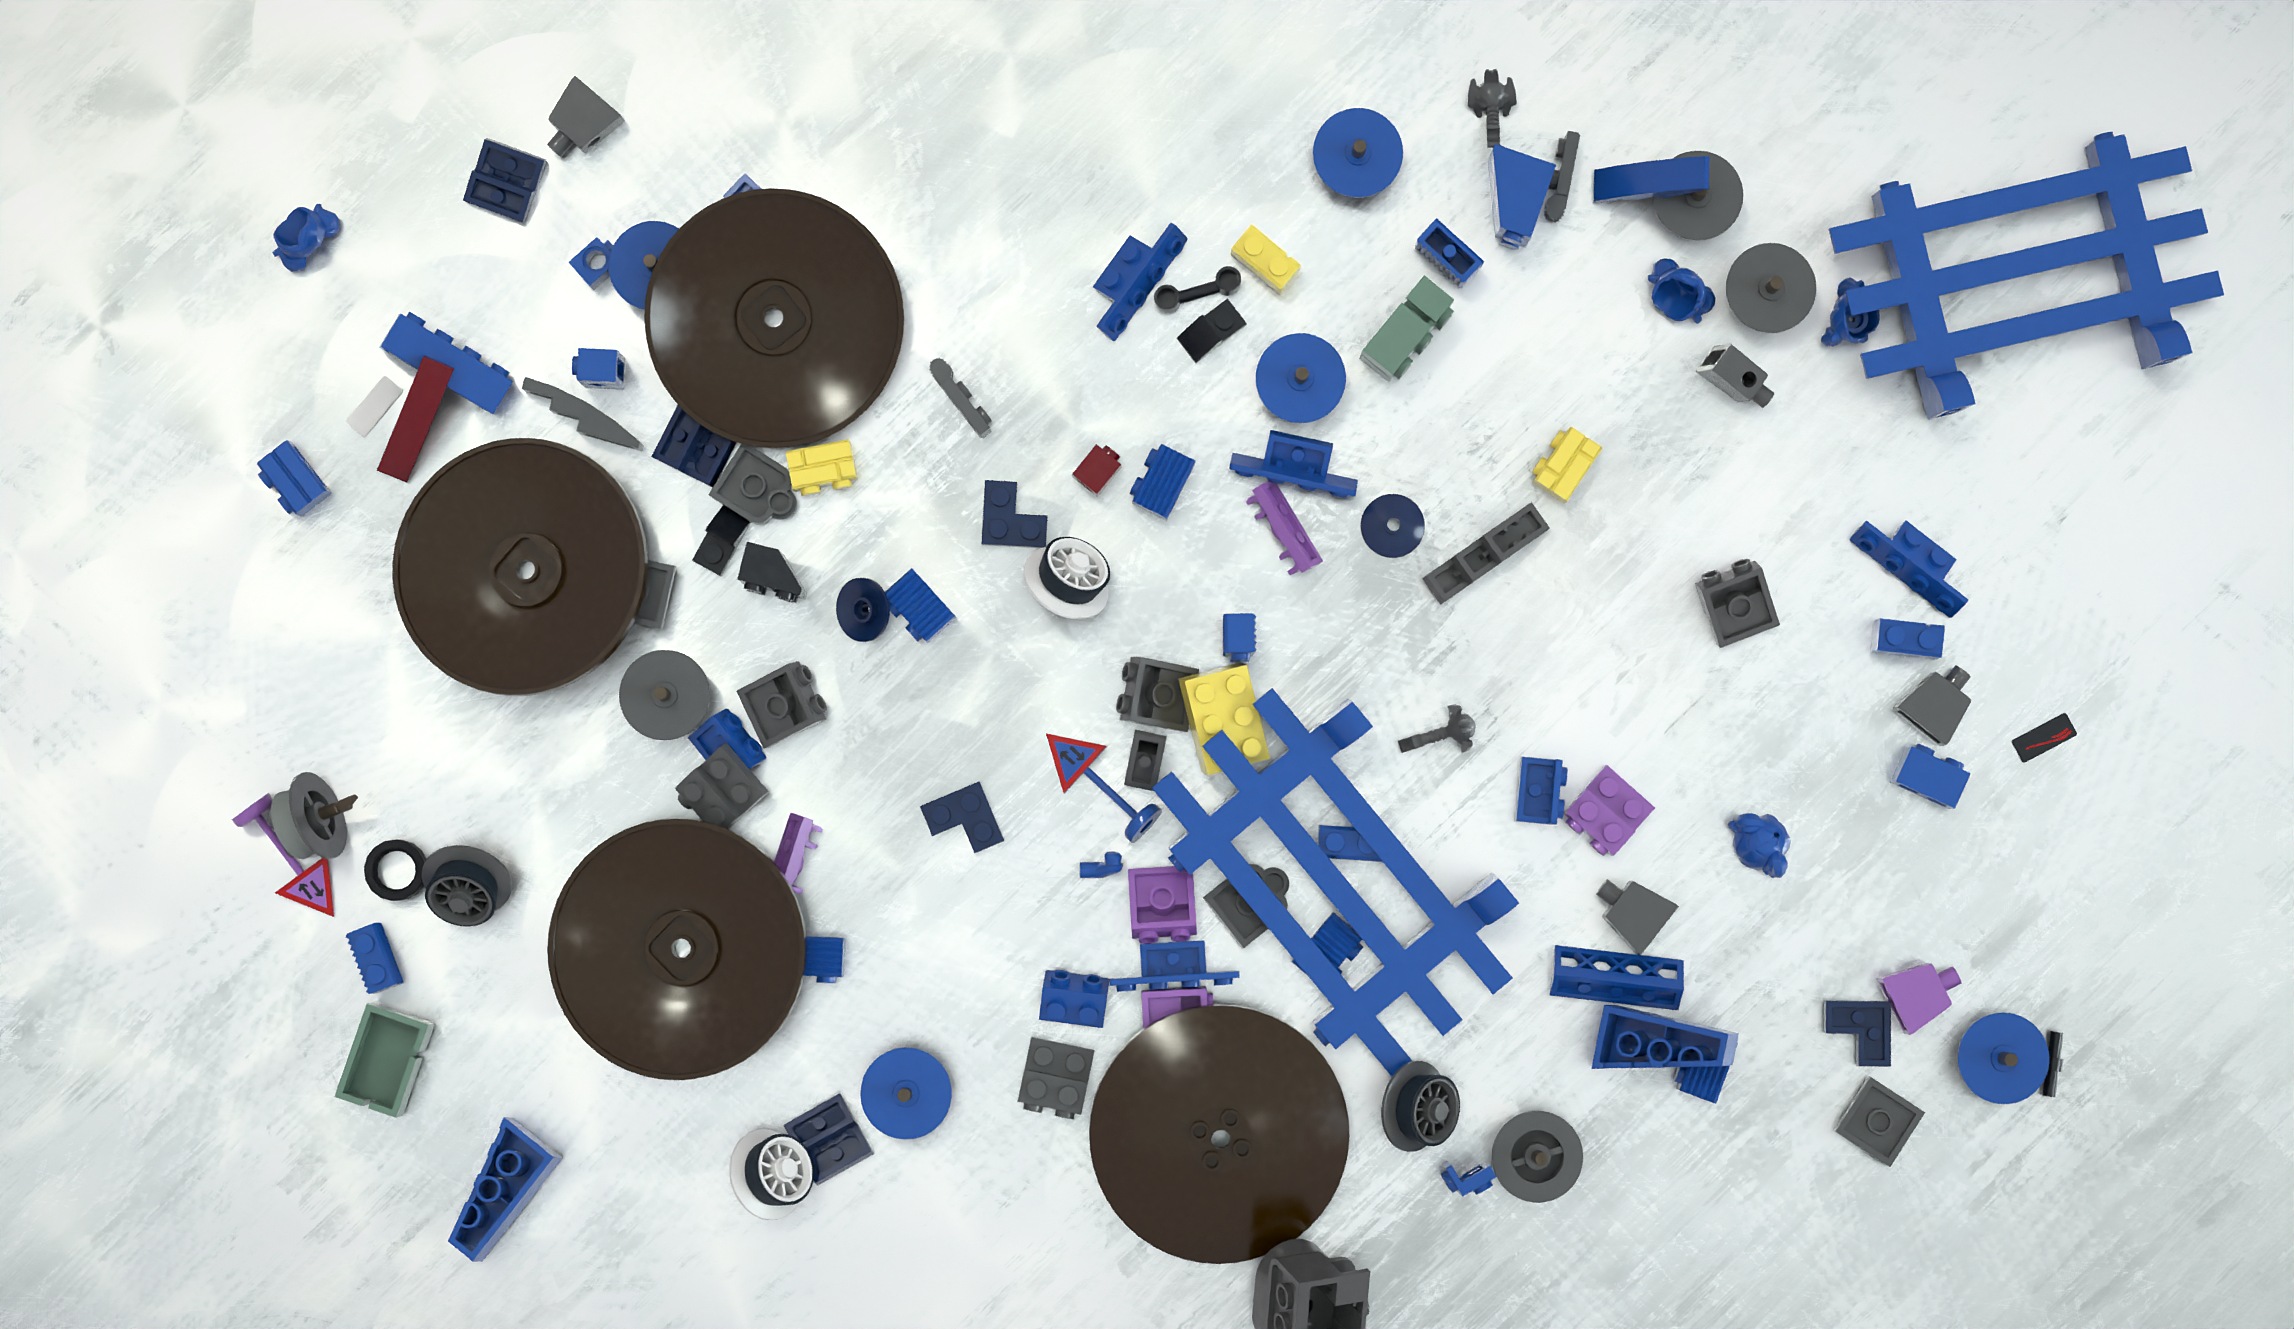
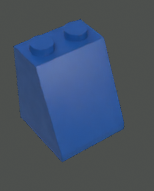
[1488,144,1556,250]

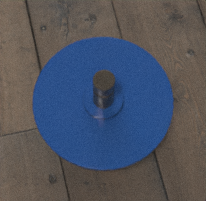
[1313,108,1403,198]
[608,221,679,310]
[1256,333,1346,423]
[1957,1013,2049,1104]
[860,1048,952,1139]

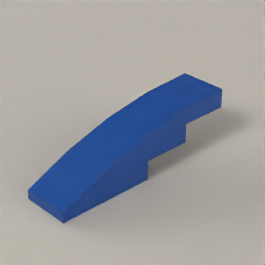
[1594,156,1710,203]

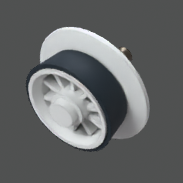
[1024,537,1110,620]
[729,1129,814,1220]

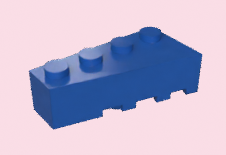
[379,311,513,414]
[1591,1005,1739,1069]
[448,1117,563,1262]

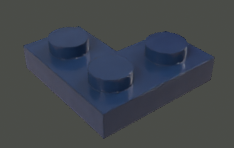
[981,480,1048,548]
[920,781,1004,853]
[1824,1001,1891,1067]

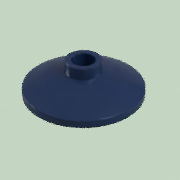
[1360,494,1425,558]
[836,577,890,642]

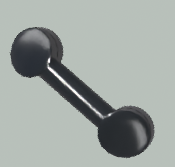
[1154,266,1241,313]

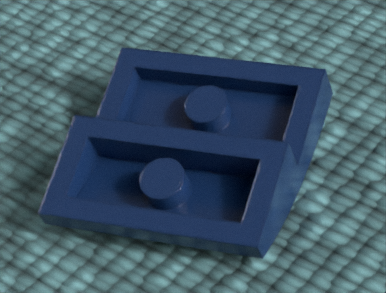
[463,138,547,222]
[651,405,736,488]
[783,1093,874,1186]

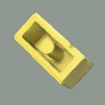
[1230,224,1301,295]
[1532,427,1602,504]
[786,439,858,496]

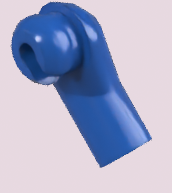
[1080,851,1123,878]

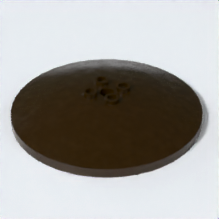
[644,188,904,448]
[392,438,648,696]
[547,819,807,1080]
[1089,1004,1350,1264]

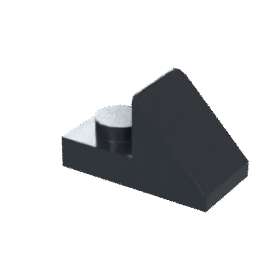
[1176,298,1247,364]
[692,505,751,576]

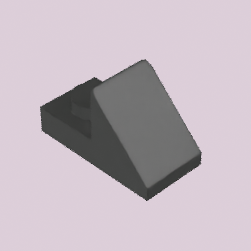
[1124,729,1167,791]

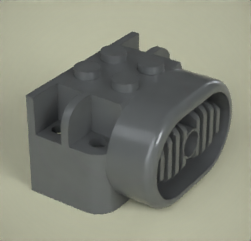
[1252,1239,1371,1329]

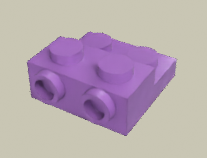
[1564,765,1655,856]
[1128,866,1197,944]
[1141,986,1214,1029]

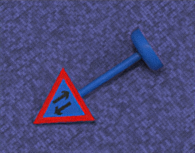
[1046,733,1162,843]

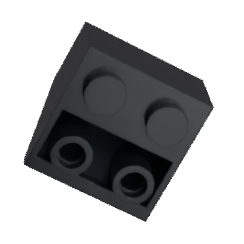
[737,542,807,603]

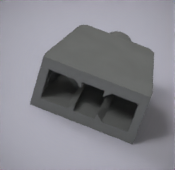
[546,76,625,157]
[1696,344,1774,408]
[1892,665,1971,746]
[1596,879,1679,955]

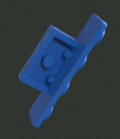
[1093,223,1188,341]
[1229,430,1358,498]
[1850,520,1969,618]
[1109,940,1240,992]

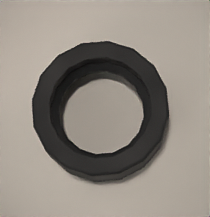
[364,839,427,901]

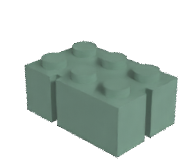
[1359,275,1454,382]
[334,1003,435,1118]

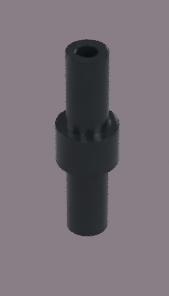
[2042,1031,2064,1097]

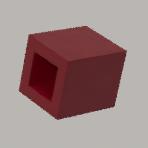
[1072,444,1122,497]

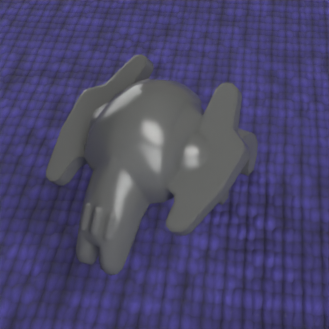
[1468,69,1517,148]
[1398,704,1476,753]

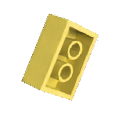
[1178,662,1270,775]

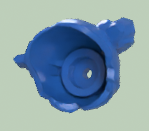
[272,204,340,272]
[1648,258,1716,324]
[1820,277,1880,347]
[1728,813,1791,878]

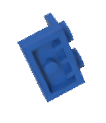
[688,708,766,770]

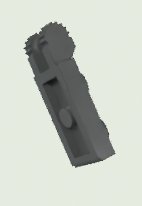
[1544,131,1580,223]
[929,357,992,438]

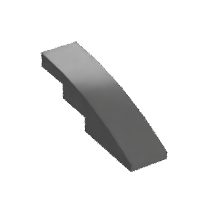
[521,376,644,451]
[1422,502,1550,605]

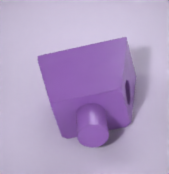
[1876,963,1962,1035]

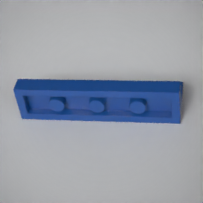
[1550,945,1684,1010]

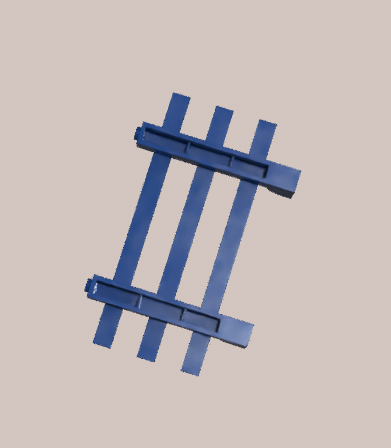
[1828,132,2224,420]
[1152,688,1519,1076]

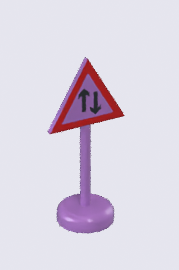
[231,793,334,917]

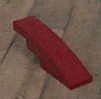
[377,355,454,483]

